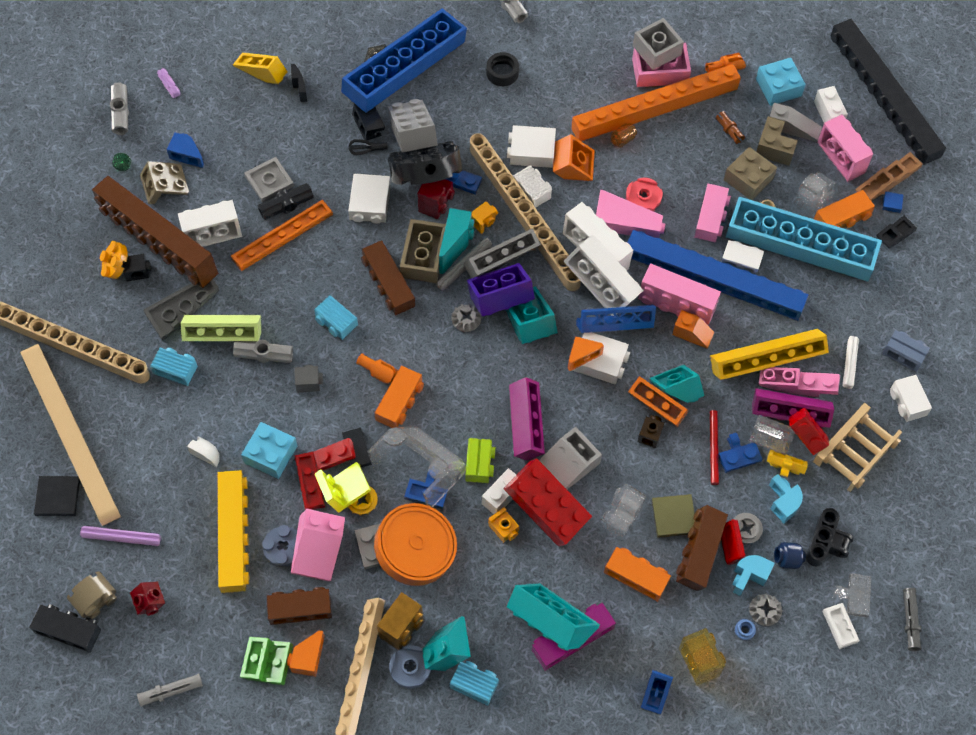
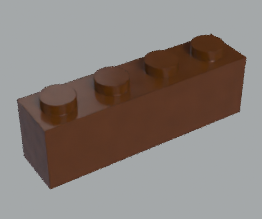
[361,240,416,316]
[676,505,728,591]

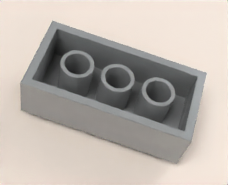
[388,99,438,152]

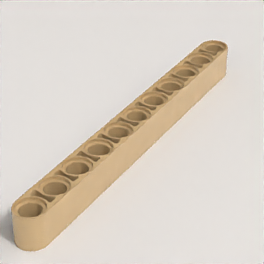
[470,133,581,291]
[0,301,150,384]
[20,344,121,526]

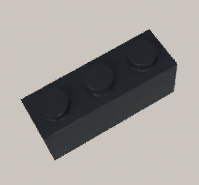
[29,604,101,653]

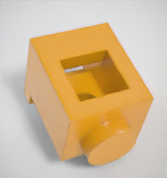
[472,201,498,234]
[488,507,519,543]

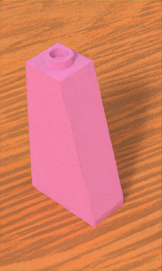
[596,190,665,238]

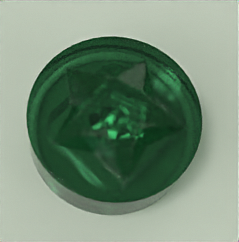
[112,153,131,171]

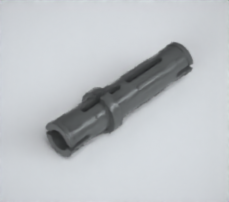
[903,588,922,651]

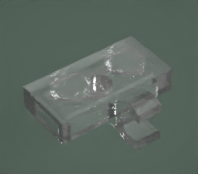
[832,573,871,618]

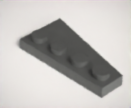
[143,279,219,341]

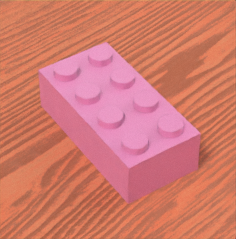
[638,264,721,325]

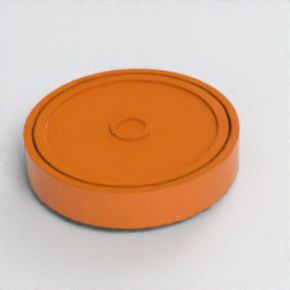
[374,503,457,586]

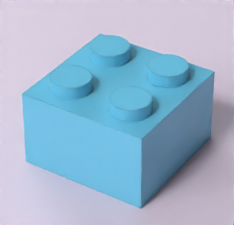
[756,58,806,106]
[241,422,298,479]

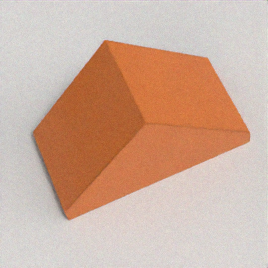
[568,336,604,371]

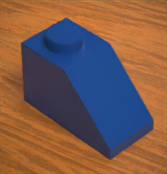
[167,132,204,168]

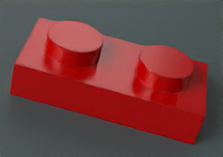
[314,438,356,471]

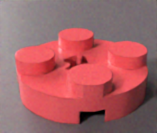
[626,178,663,212]

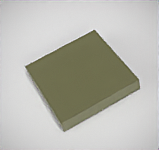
[651,494,695,538]

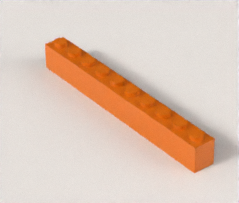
[571,64,741,141]

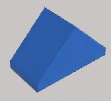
[641,670,673,714]

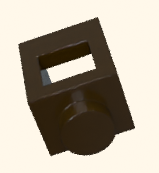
[637,415,665,448]

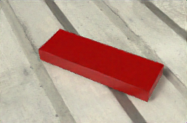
[294,451,325,510]

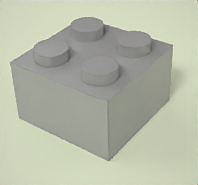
[633,18,684,70]

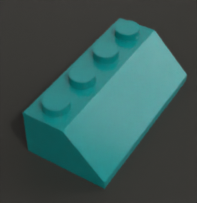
[507,583,600,651]

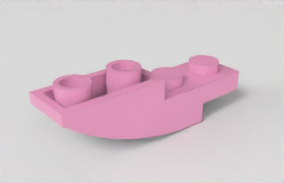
[759,367,840,397]

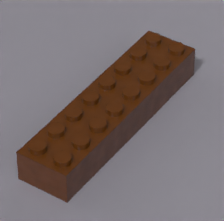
[92,176,219,288]

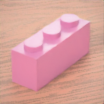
[694,184,731,243]

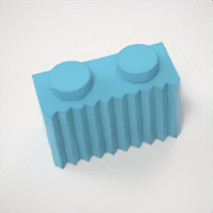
[314,295,358,340]
[150,347,198,386]
[450,661,499,706]

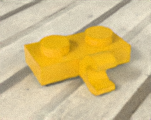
[767,449,808,477]

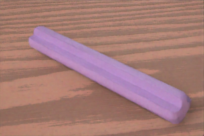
[80,526,161,546]

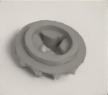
[451,303,481,332]
[734,513,763,544]
[749,593,783,626]

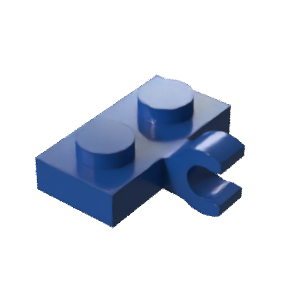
[718,433,763,473]
[404,470,448,510]

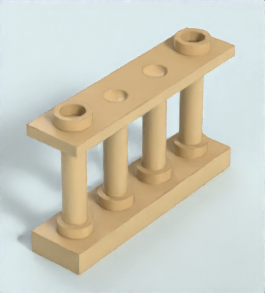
[813,403,902,492]

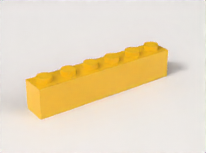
[710,329,829,380]
[218,470,249,593]

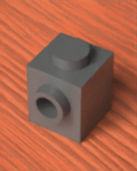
[295,365,323,393]

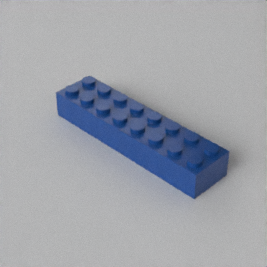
[341,8,467,113]

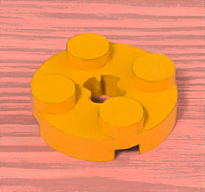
[100,241,128,279]

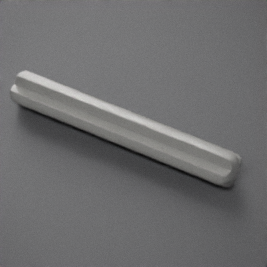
[436,238,492,291]

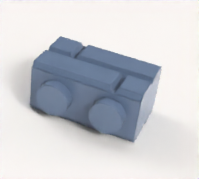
[882,330,930,372]

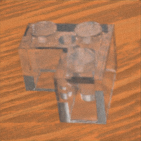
[794,171,836,215]
[601,483,646,540]

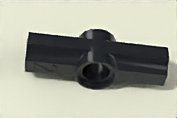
[257,183,314,220]

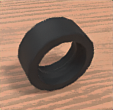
[486,52,519,87]

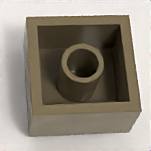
[724,147,777,200]

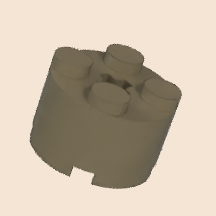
[67,571,117,619]

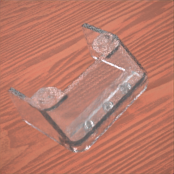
[367,425,466,508]

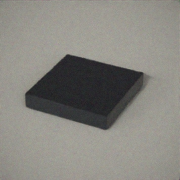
[34,476,80,516]

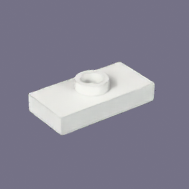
[823,603,860,649]

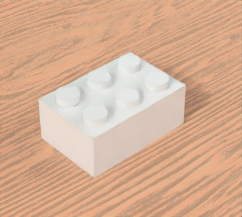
[178,200,242,247]

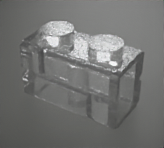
[749,415,795,455]

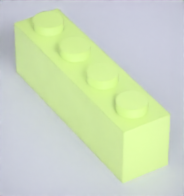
[181,315,261,341]

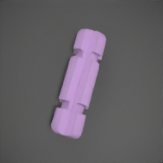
[157,68,180,98]

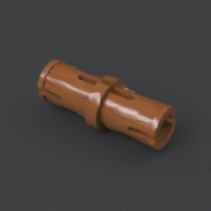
[716,111,745,144]

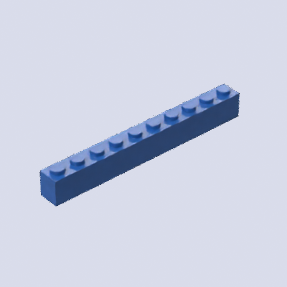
[627,230,809,321]

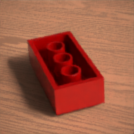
[503,458,592,546]

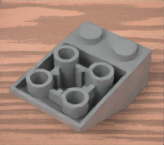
[539,427,602,490]

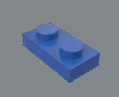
[446,170,482,195]

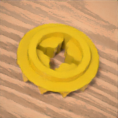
[347,487,378,516]

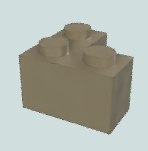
[756,116,798,166]

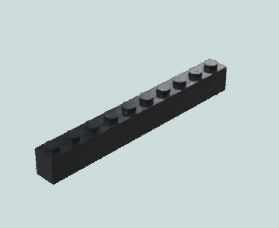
[830,18,946,165]

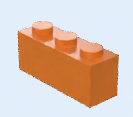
[814,190,875,228]
[375,365,424,430]
[628,376,689,427]
[604,547,671,602]

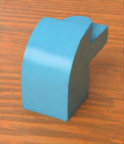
[769,474,803,524]
[732,555,775,596]

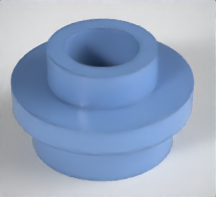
[735,619,756,640]

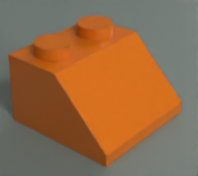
[553,134,595,181]

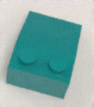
[439,208,475,274]
[506,286,558,344]

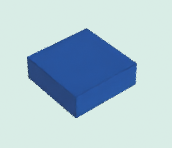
[882,191,903,213]

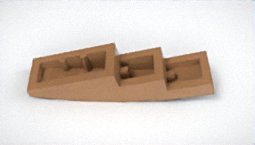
[855,152,922,201]

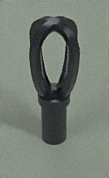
[349,139,387,155]

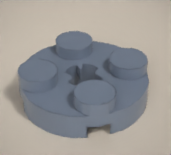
[262,525,297,566]
[389,645,431,689]

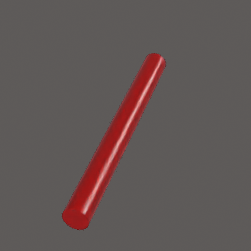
[710,410,719,485]

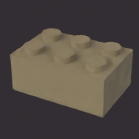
[400,219,446,283]

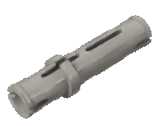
[137,673,203,707]

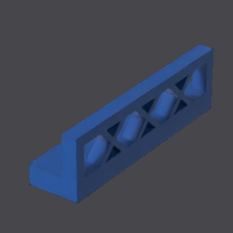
[576,305,656,333]

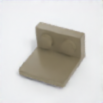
[140,161,189,204]

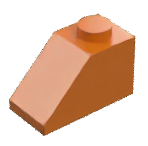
[672,310,714,349]
[287,630,325,677]

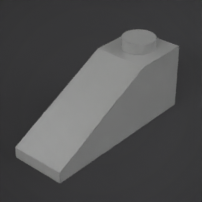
[770,103,822,142]

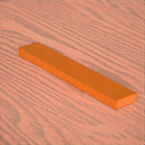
[231,200,333,271]

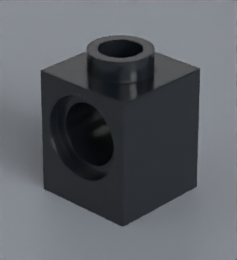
[122,253,151,282]

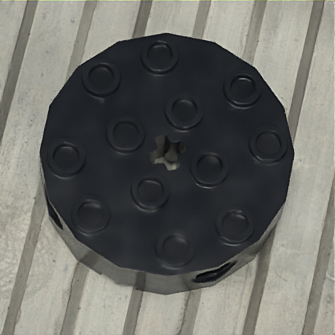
[388,141,463,185]

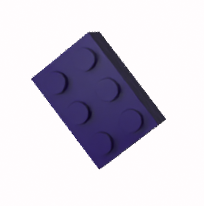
[467,263,535,316]

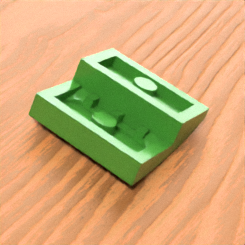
[240,637,293,685]

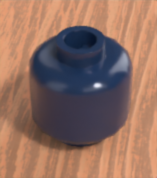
[774,542,806,569]

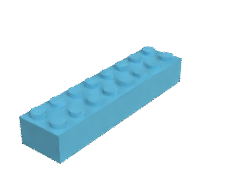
[726,197,882,282]

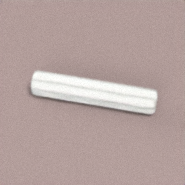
[843,336,859,389]

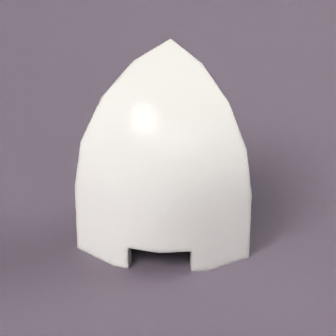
[187,437,219,467]

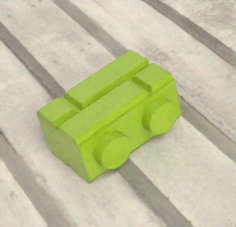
[465,438,496,483]

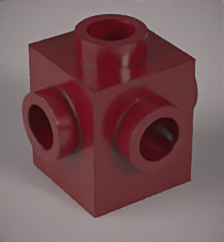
[130,581,165,616]

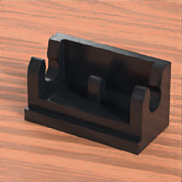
[352,104,385,141]

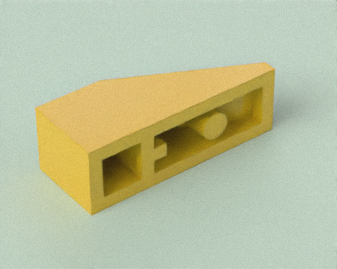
[233,53,288,84]

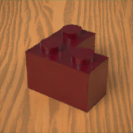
[417,179,455,219]

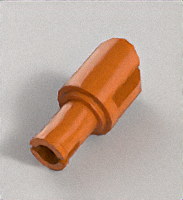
[705,53,746,72]
[356,353,398,383]

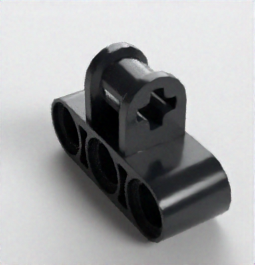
[806,508,854,567]

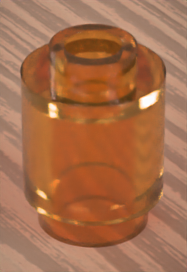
[611,123,637,148]

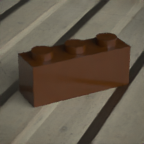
[267,587,332,625]

